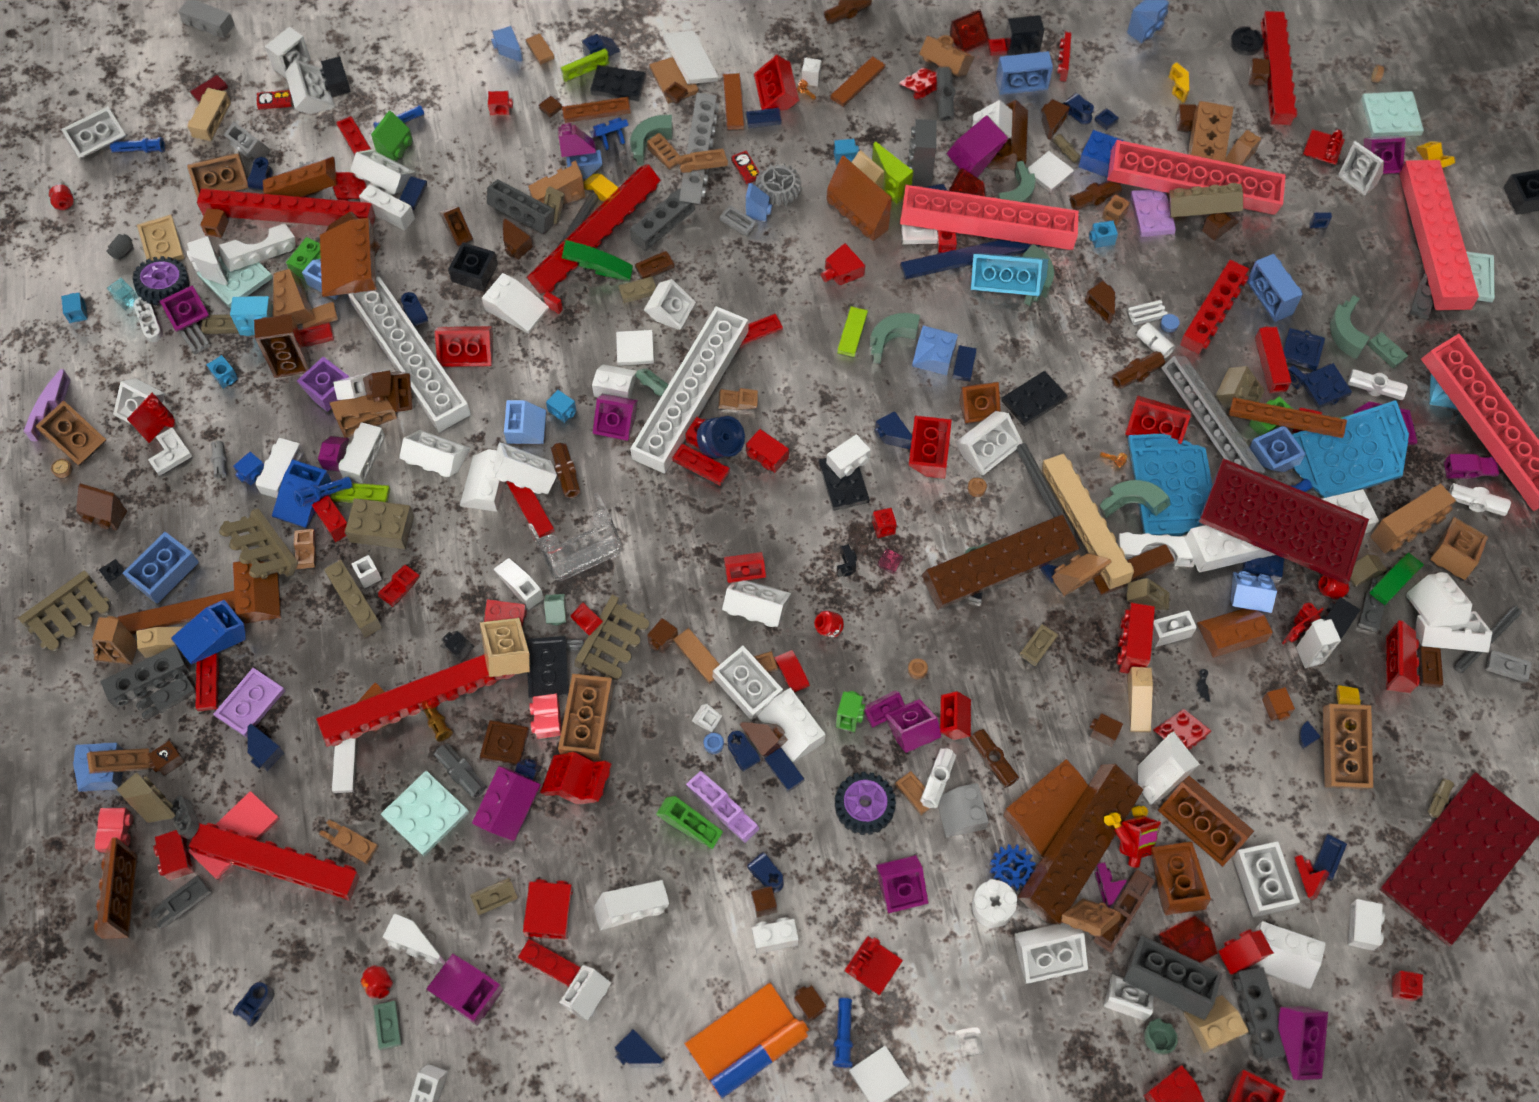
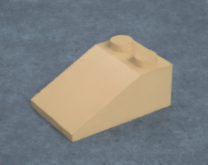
[480,618,530,677]

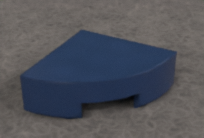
[1040,564,1058,584]
[1299,721,1321,749]

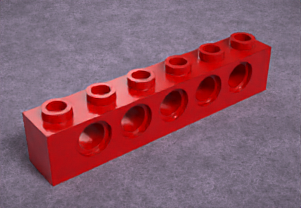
[1180,260,1249,354]

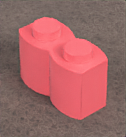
[530,694,561,739]
[95,808,133,852]

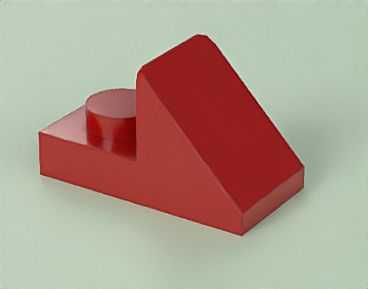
[1294,855,1329,900]

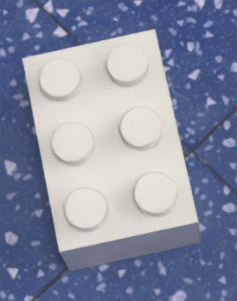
[712,646,783,721]
[1232,842,1300,917]

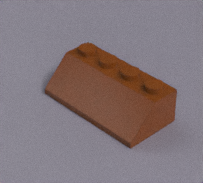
[263,156,337,197]
[1158,776,1254,867]

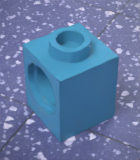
[834,139,859,165]
[1089,220,1118,248]
[61,292,88,323]
[206,355,238,389]
[546,390,577,423]

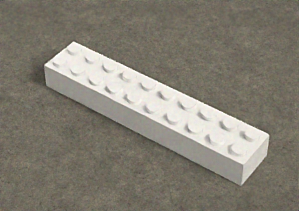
[348,277,471,433]
[630,306,749,474]
[1185,489,1379,573]

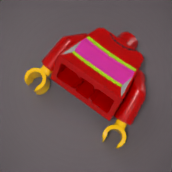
[1104,806,1161,868]

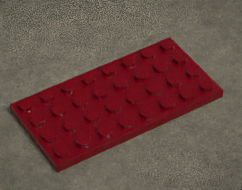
[1199,458,1369,584]
[1379,772,1539,947]

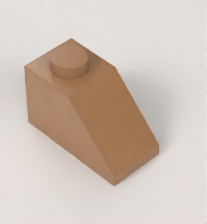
[1225,130,1261,166]

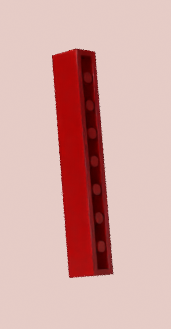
[1261,11,1297,125]
[189,823,360,901]

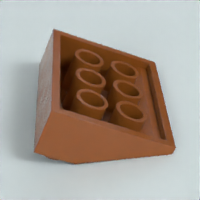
[827,155,892,241]
[320,218,377,297]
[1003,759,1088,859]
[94,837,138,939]

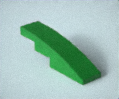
[562,240,633,282]
[1369,552,1424,605]

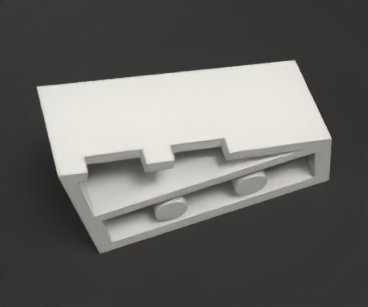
[1415,611,1492,653]
[593,880,669,931]

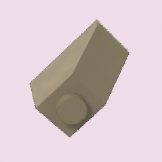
[1126,578,1170,611]

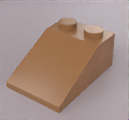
[36,400,106,466]
[1430,517,1488,580]
[1052,553,1112,596]

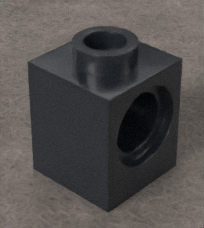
[99,559,131,593]

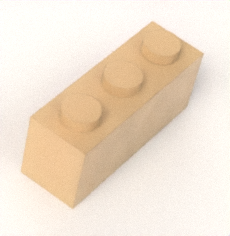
[188,88,231,141]

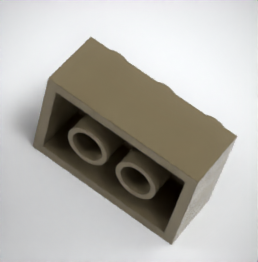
[345,498,414,550]

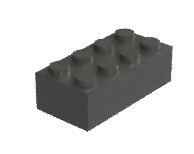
[907,119,937,187]
[1123,935,1222,1020]

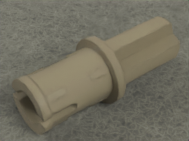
[1053,134,1081,163]
[1428,779,1454,818]

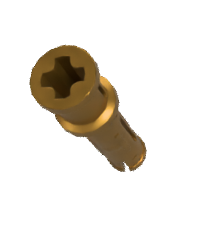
[423,707,453,742]

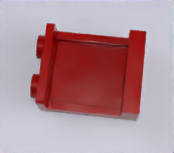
[523,879,573,940]

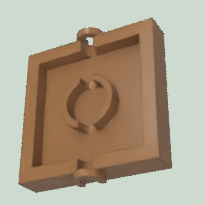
[1062,898,1121,936]

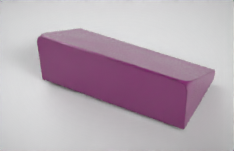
[864,691,905,728]

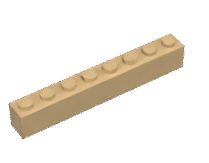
[1042,454,1134,589]

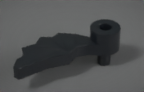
[1196,669,1210,702]

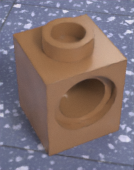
[1102,194,1130,226]

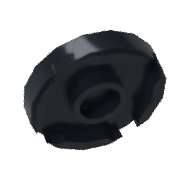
[1230,27,1264,56]

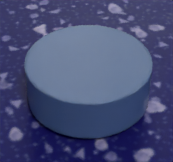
[1160,314,1179,333]
[704,733,724,754]

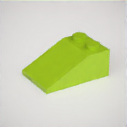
[872,142,913,204]

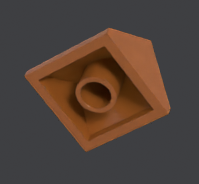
[959,382,1001,423]

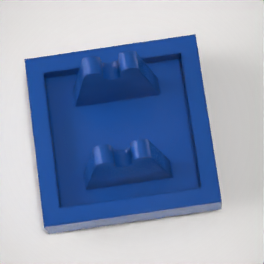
[589,117,629,150]

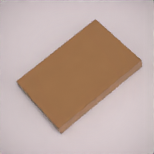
[649,57,699,104]

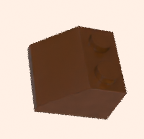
[76,483,127,530]

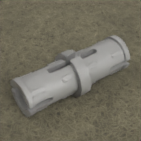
[211,441,227,479]

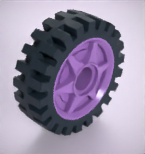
[132,256,190,305]
[835,772,896,835]

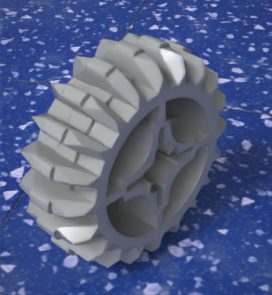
[755,163,802,207]

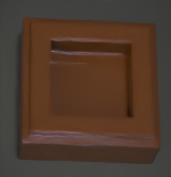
[664,81,688,103]
[539,96,562,118]

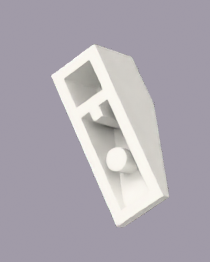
[333,370,387,400]
[409,1064,448,1102]

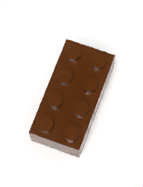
[254,314,311,378]

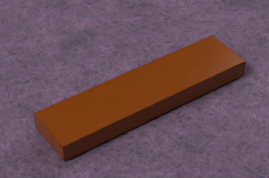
[830,56,885,107]
[723,73,744,130]
[562,97,631,123]

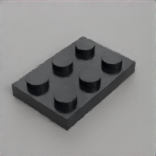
[590,65,646,102]
[1001,370,1068,427]
[818,458,870,511]
[526,636,569,699]

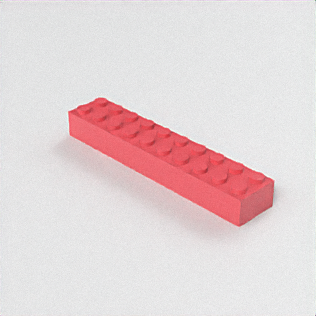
[1107,140,1286,215]
[1399,160,1479,310]
[900,185,1079,250]
[1421,334,1539,512]

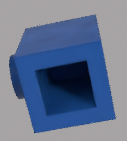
[233,452,264,486]

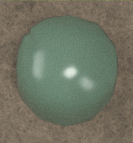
[1144,1018,1178,1055]

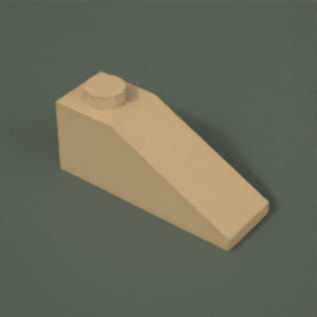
[136,627,183,658]
[1127,667,1153,733]

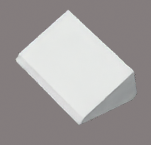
[1104,974,1154,1021]

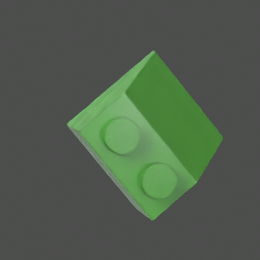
[371,111,413,162]

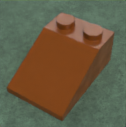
[1151,841,1211,916]

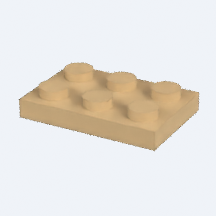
[137,215,185,261]

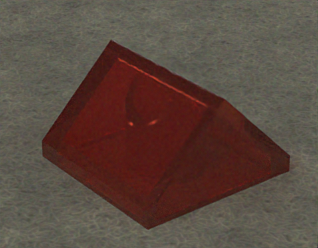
[949,9,990,52]
[1158,916,1218,963]

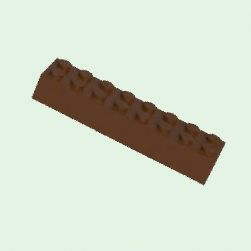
[921,514,1080,610]
[1017,764,1144,925]

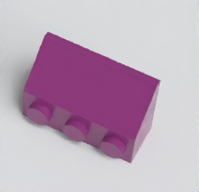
[558,123,596,157]
[472,766,541,841]

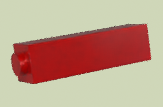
[1255,326,1291,393]

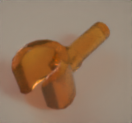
[797,79,817,100]
[1100,452,1128,467]

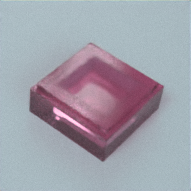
[877,548,903,574]

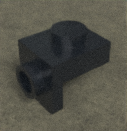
[836,544,857,577]
[440,631,475,661]

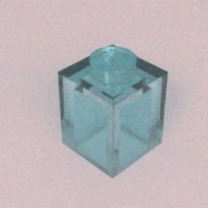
[107,278,138,311]

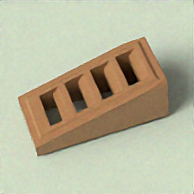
[647,133,680,170]

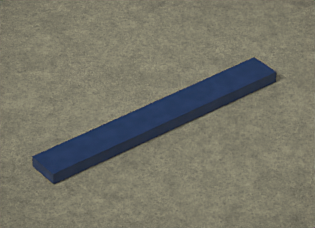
[900,240,1039,280]

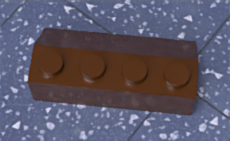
[987,100,1028,170]

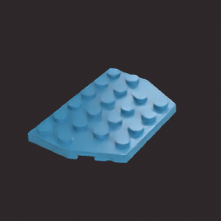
[1289,400,1409,498]
[1127,434,1212,536]

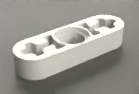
[133,297,162,342]

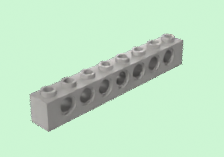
[679,92,719,204]
[1162,356,1266,474]

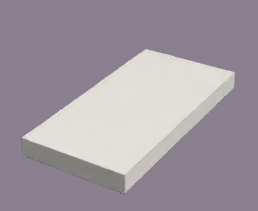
[663,31,719,84]

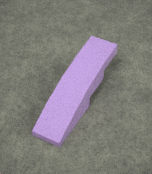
[24,369,70,441]
[686,771,759,843]

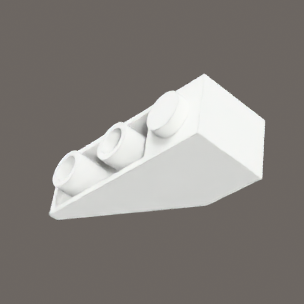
[494,558,544,610]
[383,914,446,965]

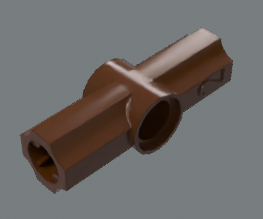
[824,0,872,24]
[1069,181,1122,210]
[1112,351,1166,389]
[551,442,580,499]
[969,729,1019,789]

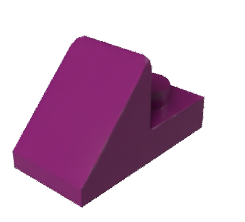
[1094,862,1127,908]

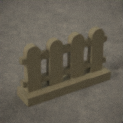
[219,508,298,579]
[18,570,110,651]
[574,595,649,680]

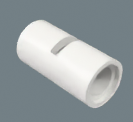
[1136,322,1175,359]

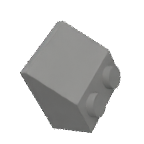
[938,783,989,837]

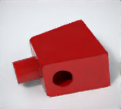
[821,243,865,285]

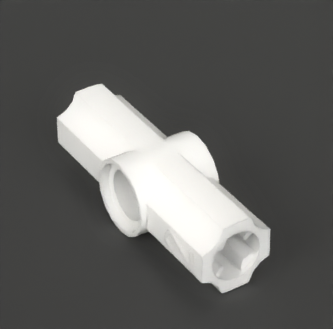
[1348,369,1408,400]
[1449,483,1511,516]
[920,748,956,808]

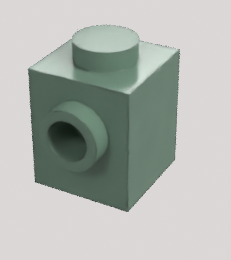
[544,594,567,625]

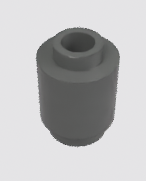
[107,234,133,260]

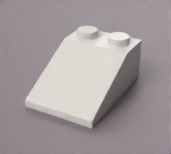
[1338,141,1384,195]
[482,273,549,334]

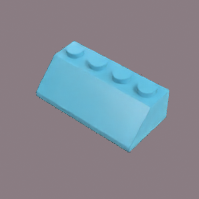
[971,253,1048,296]

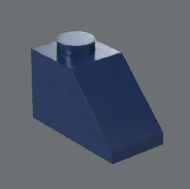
[582,34,620,57]
[874,411,912,449]
[248,723,284,771]
[614,1029,665,1068]

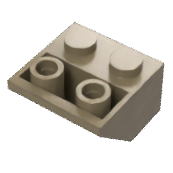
[1215,366,1265,410]
[117,772,176,823]

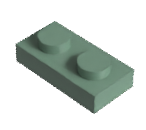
[1367,332,1408,369]
[635,368,669,396]
[373,1001,402,1050]

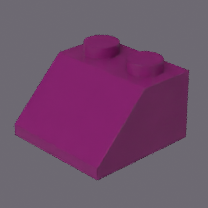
[1363,136,1405,174]
[160,285,209,332]
[592,393,638,441]
[884,699,942,753]
[876,855,929,914]

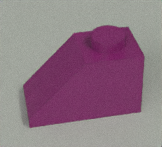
[318,436,349,472]

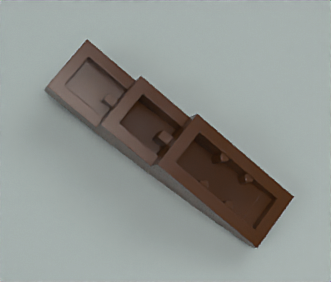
[1092,544,1175,596]
[1093,869,1155,953]

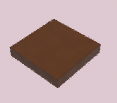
[479,720,529,766]

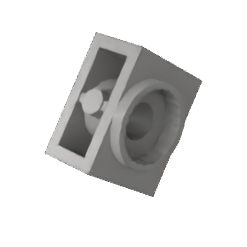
[224,122,271,159]

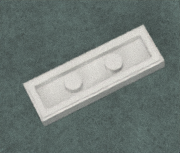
[332,738,357,793]

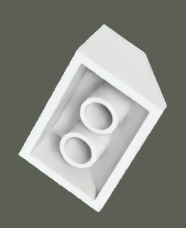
[285,59,335,114]
[61,107,126,159]
[350,150,416,195]
[955,411,1023,475]
[399,430,470,477]
[493,442,557,495]
[460,449,505,512]
[1406,572,1472,627]
[722,580,791,627]
[757,688,825,763]
[1138,732,1200,805]
[1249,921,1326,989]
[1015,923,1088,984]

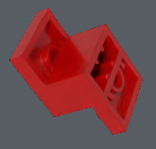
[540,752,611,805]

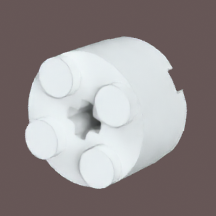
[972,879,1017,928]

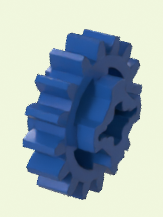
[990,844,1036,891]

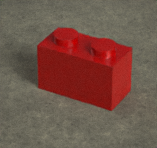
[746,429,789,473]
[312,495,347,543]
[724,552,766,583]
[940,691,971,740]
[153,830,194,881]
[1218,929,1274,975]

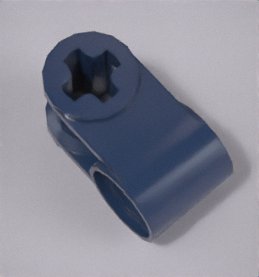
[1062,93,1094,125]
[248,157,273,191]
[401,292,429,327]
[728,731,761,772]
[747,852,784,893]
[233,982,274,1027]

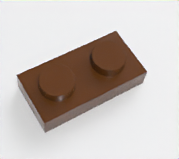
[635,251,675,279]
[1418,647,1444,688]

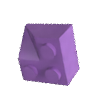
[297,357,349,412]

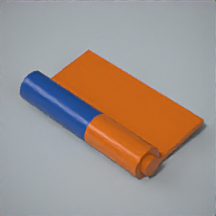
[684,983,809,1099]

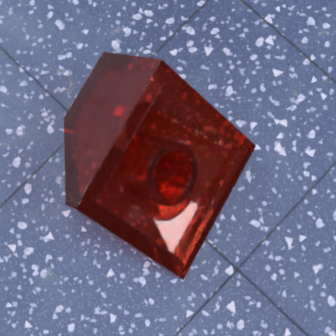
[948,168,986,197]

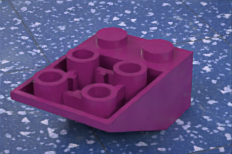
[426,954,504,1026]

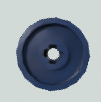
[697,416,745,459]

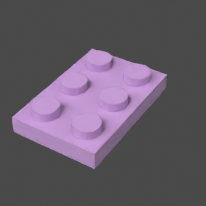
[1130,189,1176,237]
[213,668,285,738]

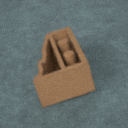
[919,35,975,77]
[528,160,585,205]
[273,269,316,325]
[329,396,397,438]
[92,616,137,664]

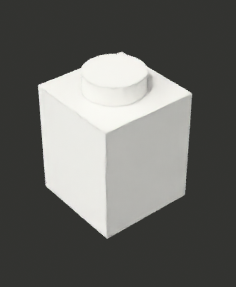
[802,58,821,87]
[351,555,382,589]

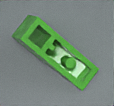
[656,796,723,849]

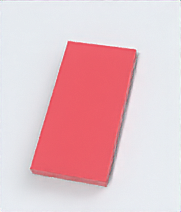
[188,791,279,880]

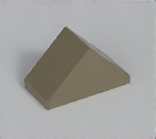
[1350,554,1388,587]

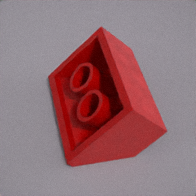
[754,54,799,111]
[435,326,493,367]
[1125,395,1191,444]
[909,416,952,479]
[1386,620,1420,693]

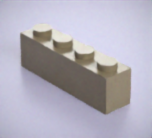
[1169,183,1243,217]
[324,560,382,638]

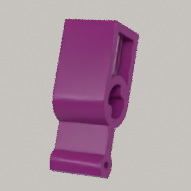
[1444,454,1499,479]

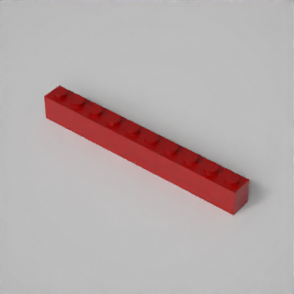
[526,164,661,294]
[196,189,376,227]
[316,654,515,747]

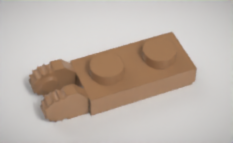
[677,149,728,173]
[319,819,378,864]

